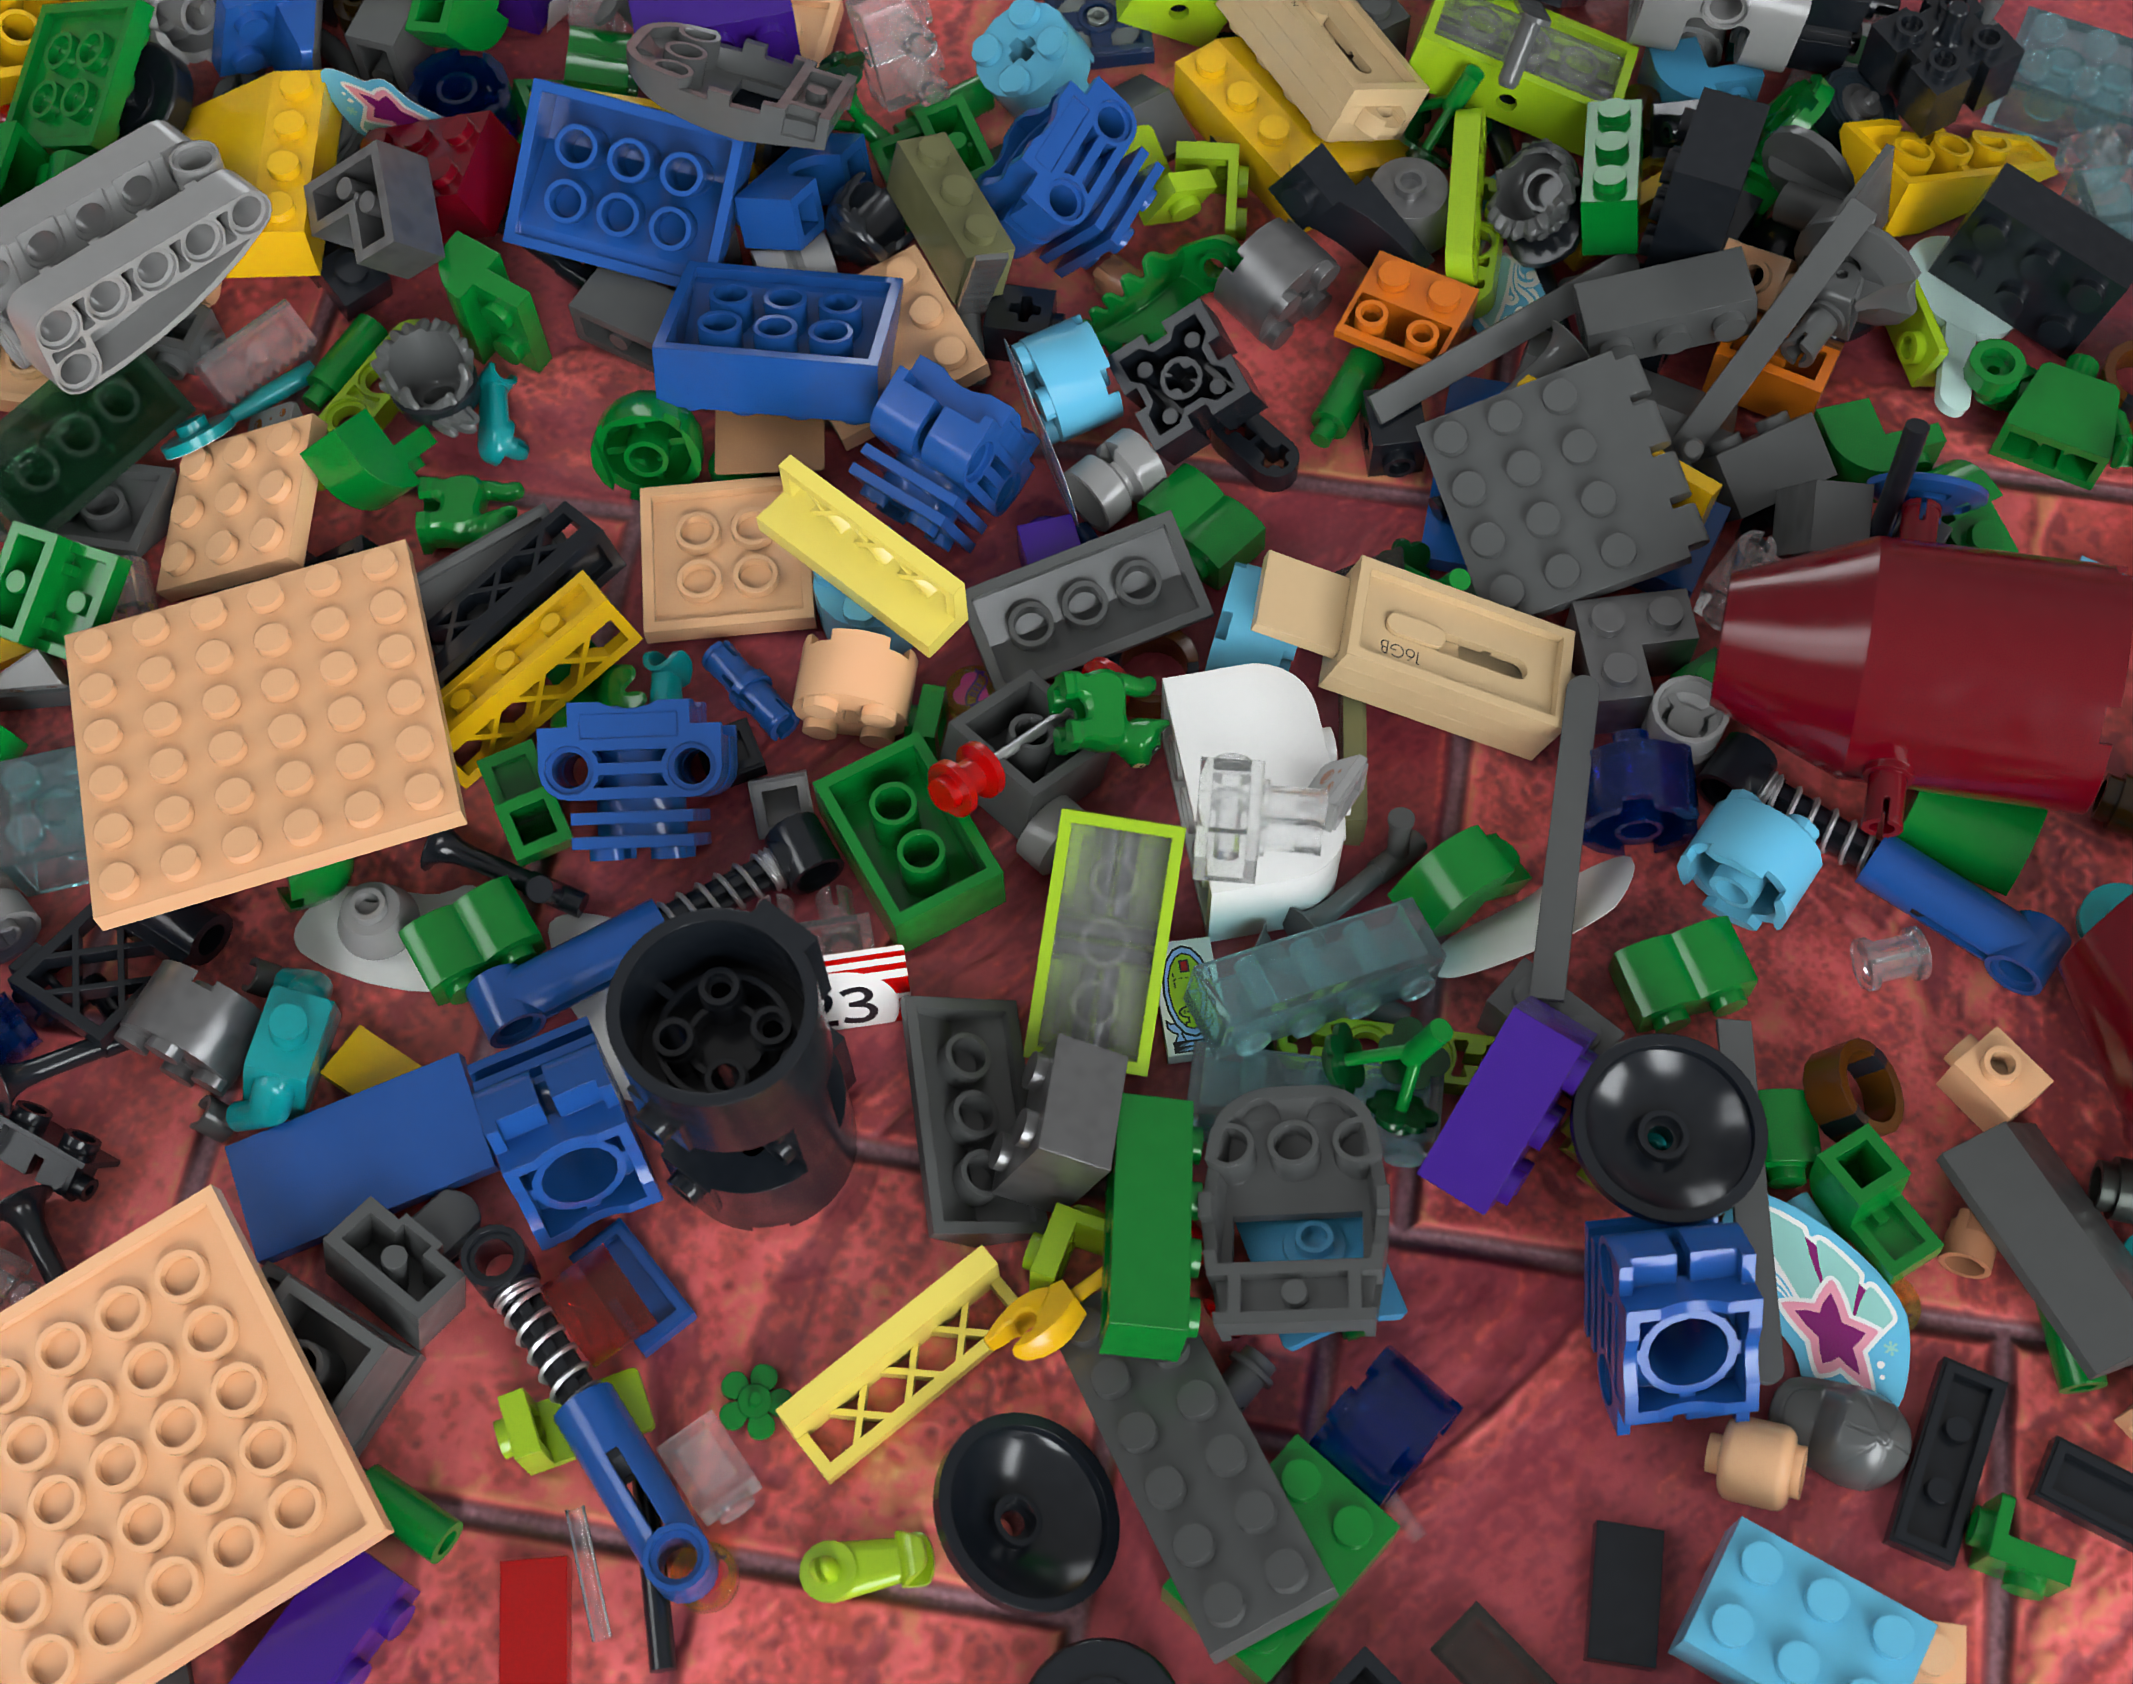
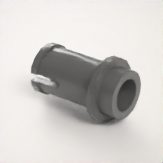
[1222,1344,1277,1413]

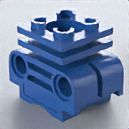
[975,76,1165,278]
[848,354,1041,554]
[536,698,738,861]
[467,1016,664,1251]
[1584,1216,1764,1436]

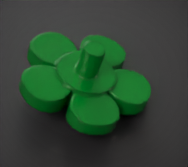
[719,1364,792,1441]

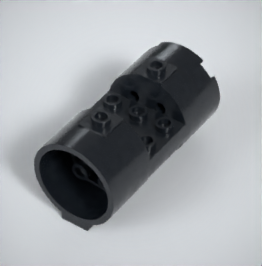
[605,898,857,1231]

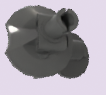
[1761,125,1921,368]

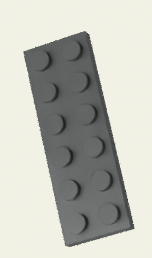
[1060,1291,1339,1665]

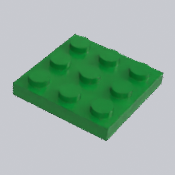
[5,0,155,156]

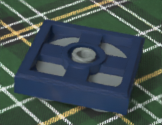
[1043,0,1154,70]

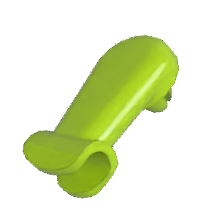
[799,1530,935,1603]

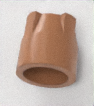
[1092,254,1144,296]
[1938,1208,1998,1279]

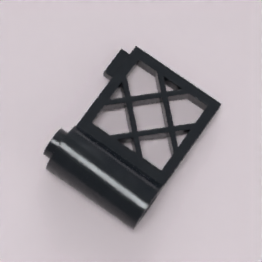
[7,901,233,1050]

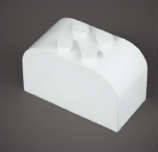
[1161,663,1351,942]

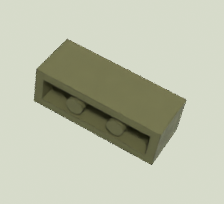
[886,132,1016,305]

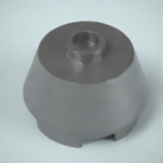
[1371,157,1450,254]

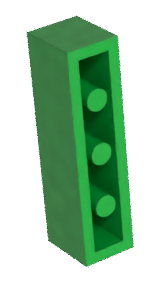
[1099,1093,1204,1362]

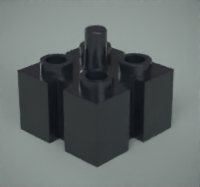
[1785,0,1901,75]
[1857,0,2025,139]
[1107,298,1268,466]

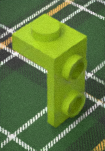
[1123,125,1217,226]
[1175,141,1249,240]
[1022,1203,1105,1291]
[493,1367,656,1476]

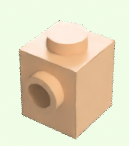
[1936,1026,2054,1132]

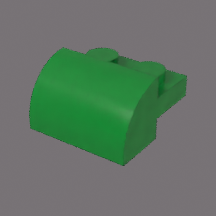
[869,93,995,233]
[438,231,552,373]
[0,520,133,660]
[1896,791,2048,896]

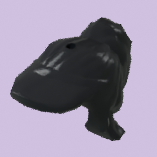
[824,171,915,268]

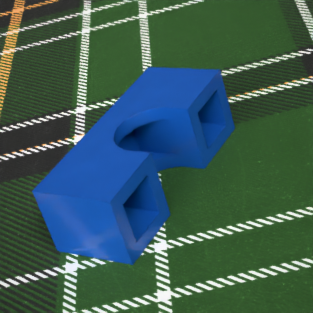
[734,133,873,251]

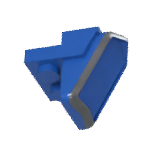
[211,0,323,77]

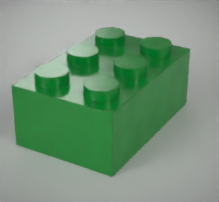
[812,730,1006,953]
[1161,1434,1401,1684]

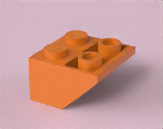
[1334,251,1480,369]
[1702,311,1845,419]

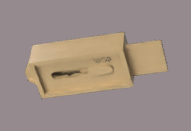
[1215,0,1430,142]
[1251,550,1576,761]

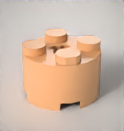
[792,628,918,749]

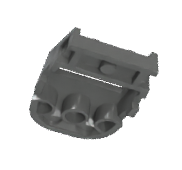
[626,22,857,150]
[1198,1085,1390,1341]

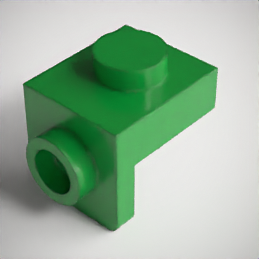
[1965,1492,2076,1601]

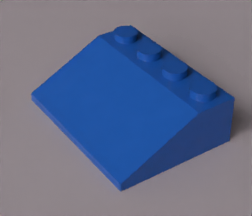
[502,77,757,287]
[652,261,903,425]

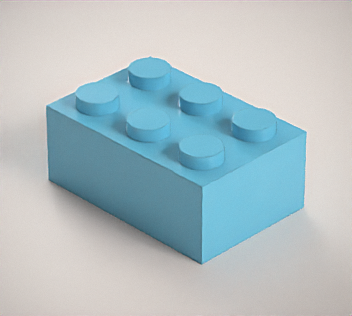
[1668,1516,1938,1684]

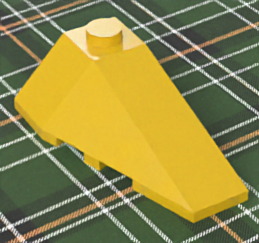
[1839,119,2062,237]

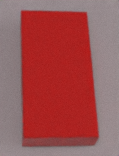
[499,1555,572,1684]

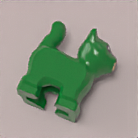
[415,474,525,555]
[1047,669,1170,768]

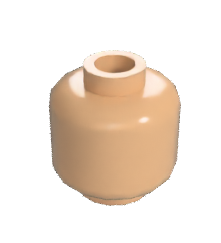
[1704,1417,1808,1511]

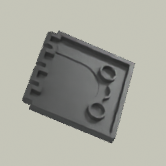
[1416,350,1710,619]

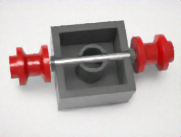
[928,657,1130,840]

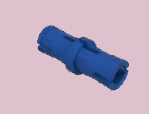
[701,640,800,741]

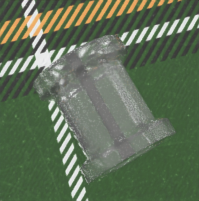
[1850,926,1932,992]

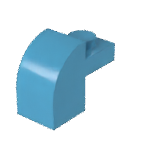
[1637,37,1765,102]

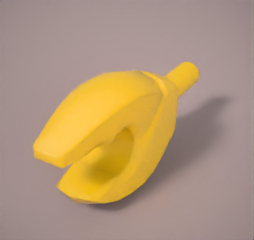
[983,1267,1102,1361]

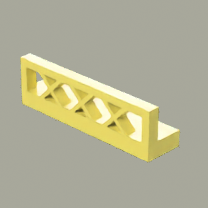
[756,454,968,658]
[775,1245,1018,1485]

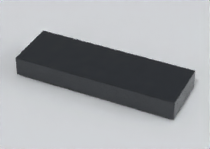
[1882,1356,2008,1571]

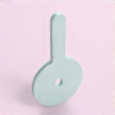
[1909,236,2014,418]

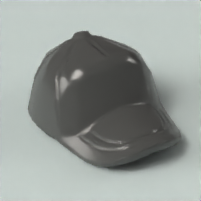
[1768,1377,1912,1492]

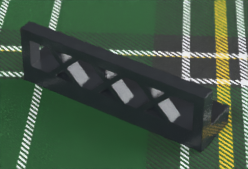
[427,501,626,690]

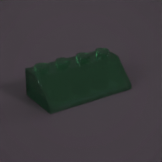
[0,352,197,535]

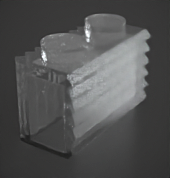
[192,298,317,409]

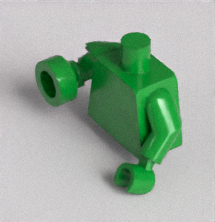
[1963,339,2133,491]

